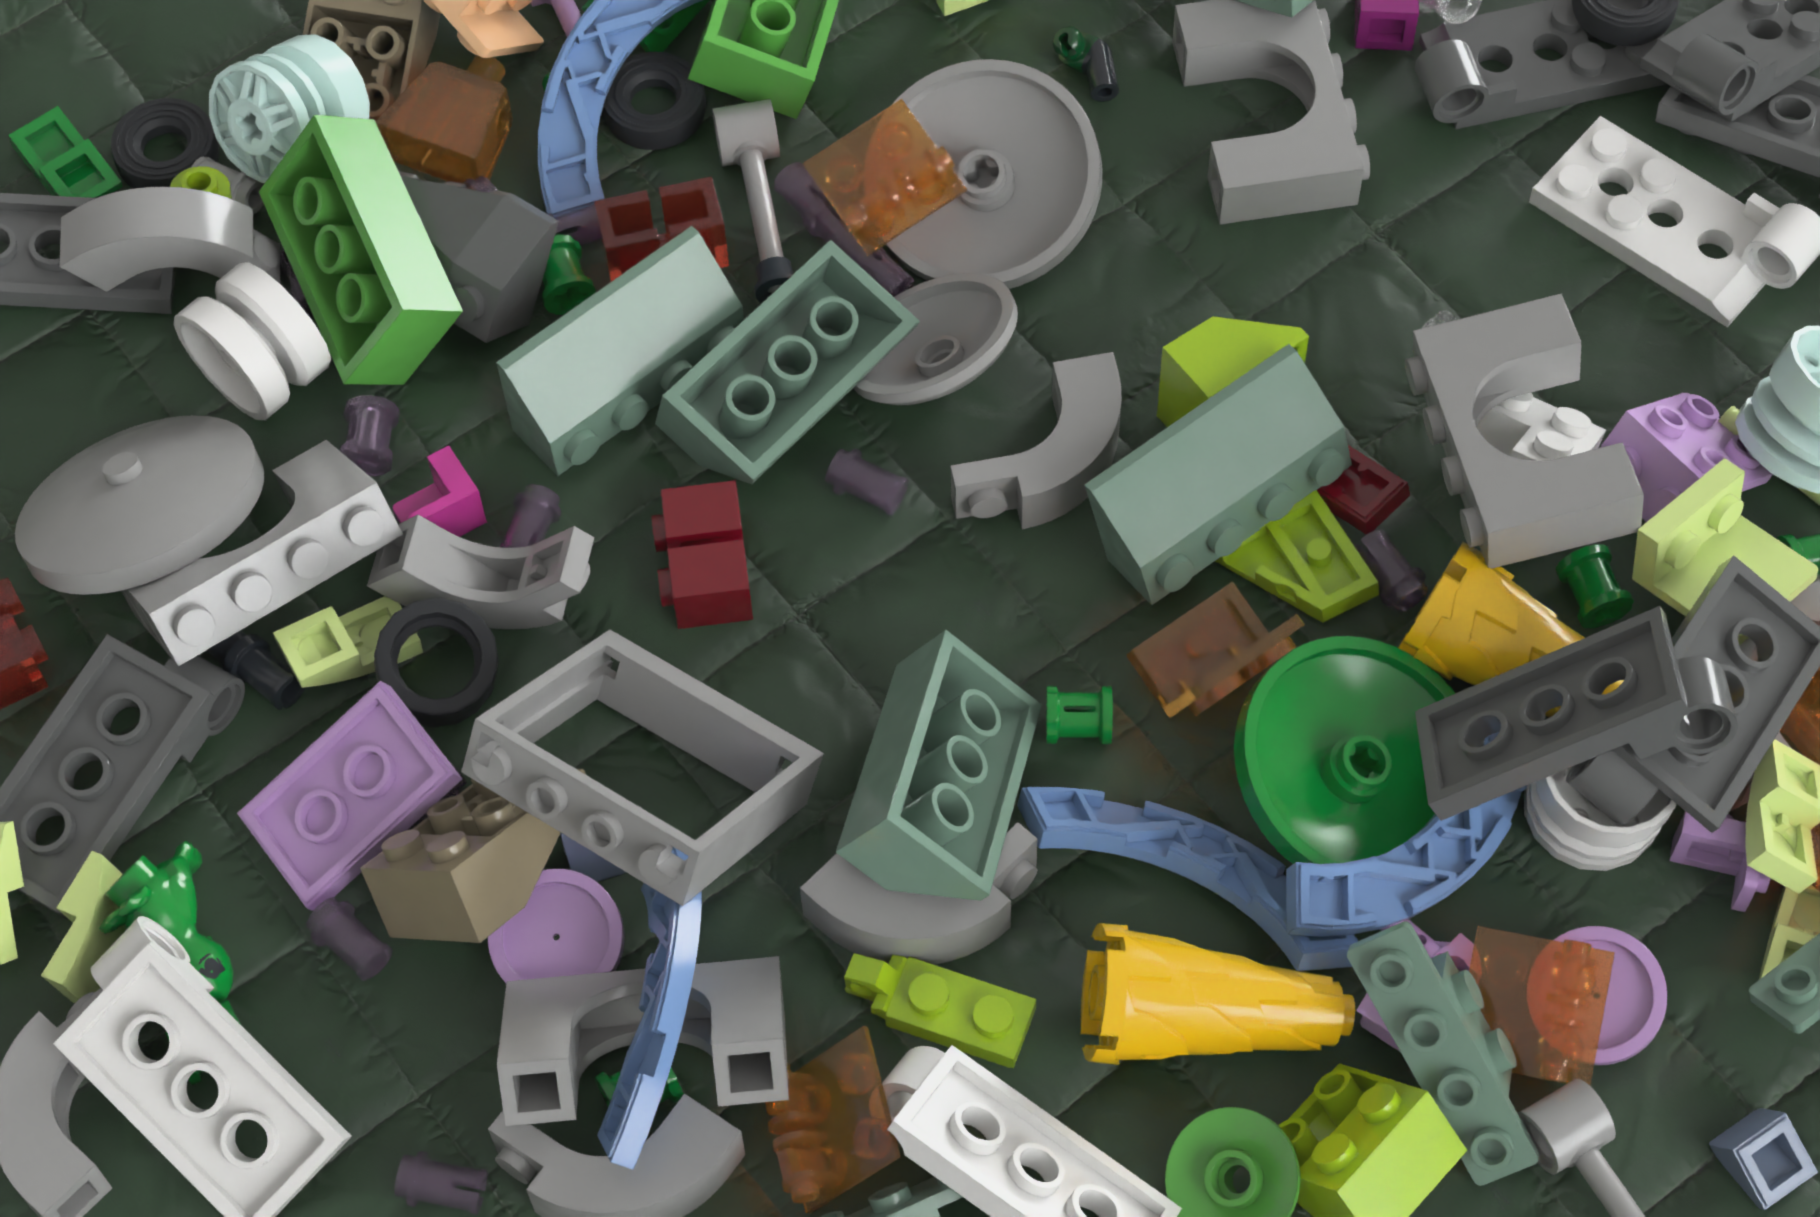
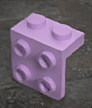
[1600,393,1773,522]

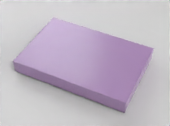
[237,681,462,913]

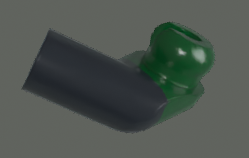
[1053,26,1119,102]

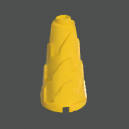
[1398,542,1624,718]
[1081,923,1355,1065]

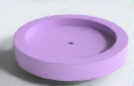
[488,869,625,983]
[1527,926,1667,1065]

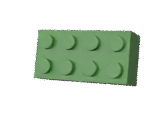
[688,0,839,119]
[259,115,463,385]

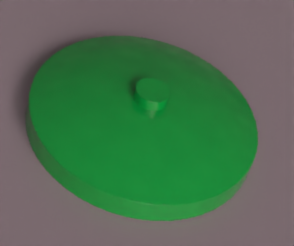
[1234,636,1456,864]

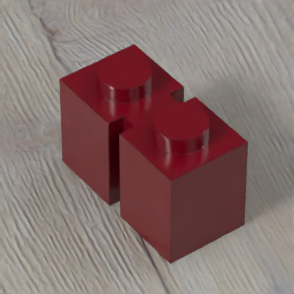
[651,480,753,629]

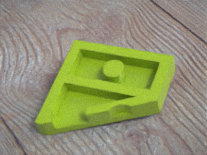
[1215,490,1379,623]

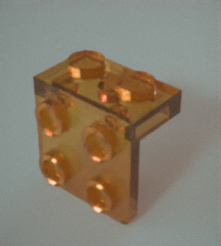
[1126,582,1305,718]

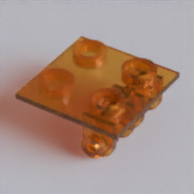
[803,99,967,256]
[1469,926,1615,1086]
[765,1026,901,1213]

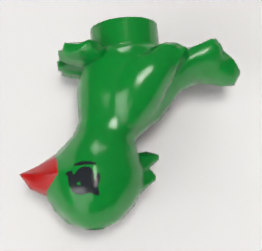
[99,841,233,1004]

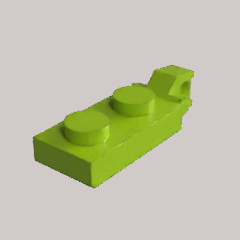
[844,953,1037,1068]

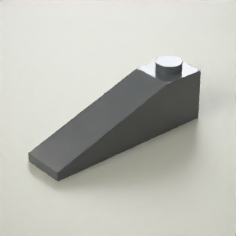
[398,171,559,343]

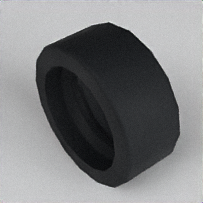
[374,598,499,728]

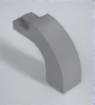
[60,187,280,292]
[951,352,1122,529]
[367,515,594,629]
[800,822,1038,965]
[0,988,112,1217]
[488,1093,746,1217]

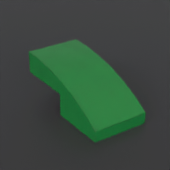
[8,106,123,198]

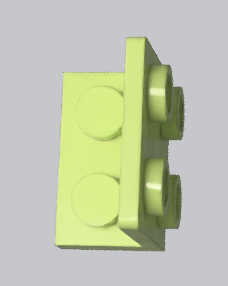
[1632,458,1818,645]

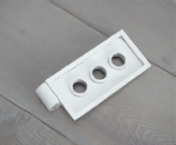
[1529,116,1820,328]
[53,916,352,1217]
[872,1045,1182,1217]

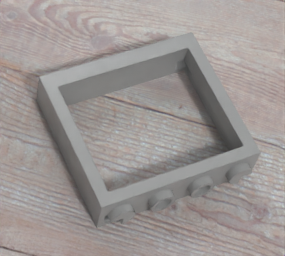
[461,630,824,906]

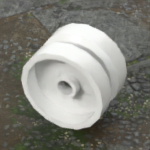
[173,262,331,420]

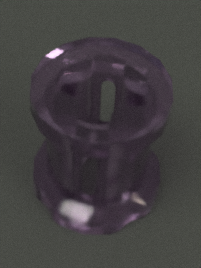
[339,395,400,476]

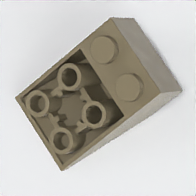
[303,0,441,136]
[360,769,586,943]

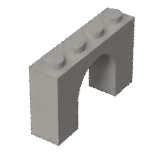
[1172,0,1370,225]
[1405,293,1644,569]
[121,440,403,666]
[497,956,789,1126]

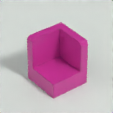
[393,445,487,537]

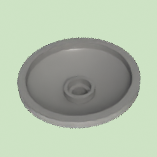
[853,273,1018,405]

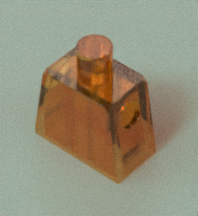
[376,55,513,192]

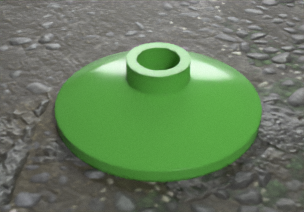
[1165,1107,1300,1217]

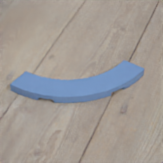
[538,0,703,221]
[1286,732,1527,937]
[1017,787,1358,971]
[597,847,702,1170]

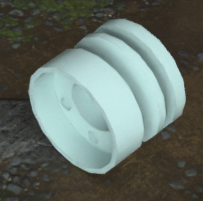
[209,34,370,183]
[1735,326,1820,494]

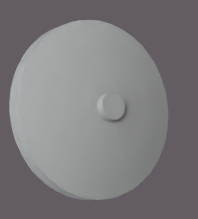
[864,59,1102,289]
[15,415,264,595]

